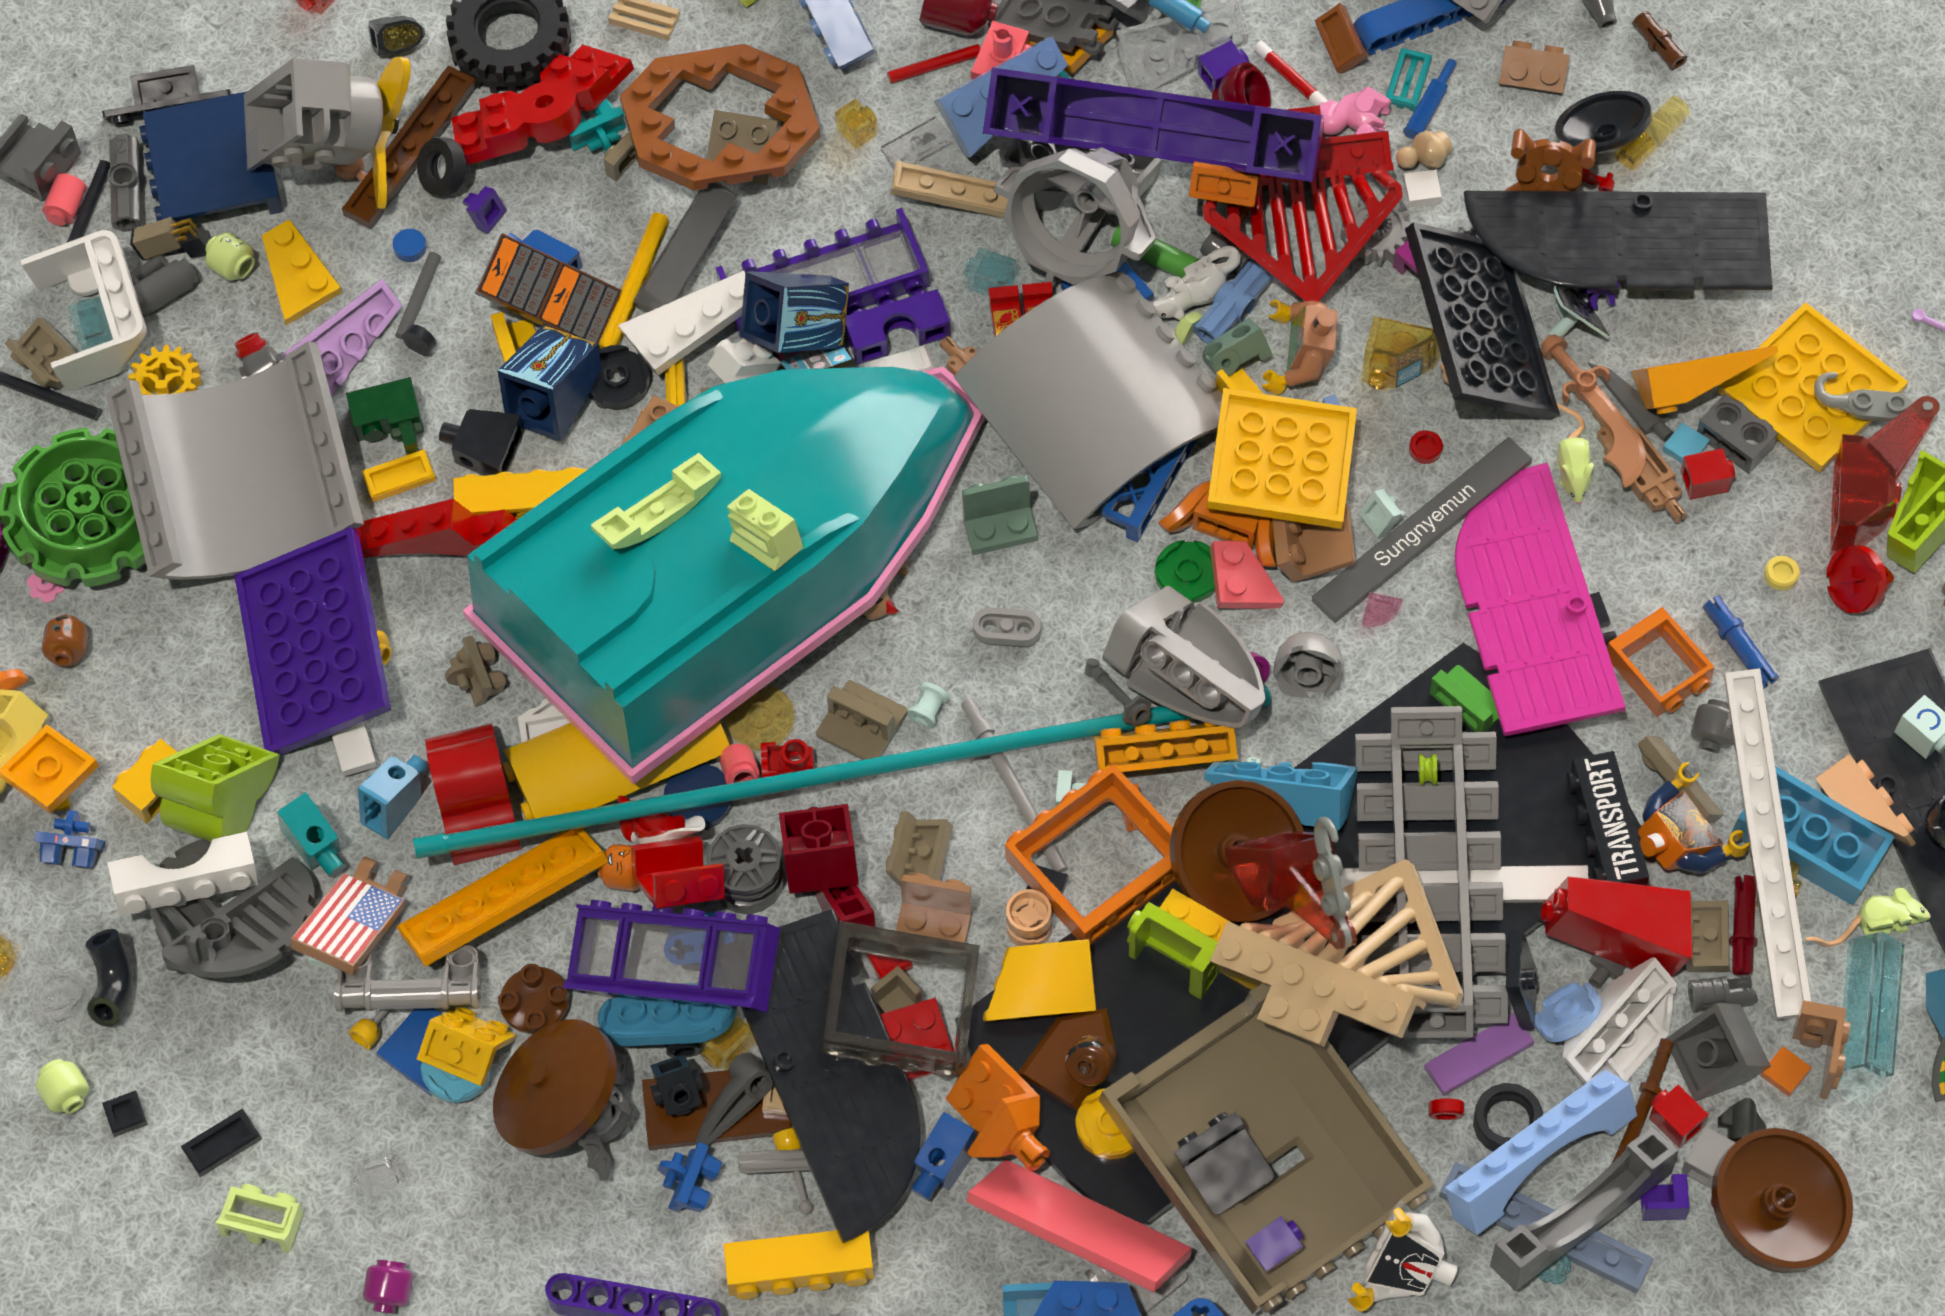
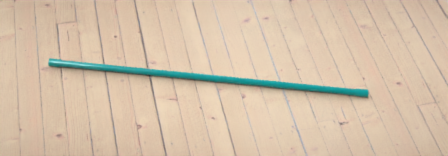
[413,686,1271,859]

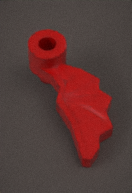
[1582,167,1615,191]

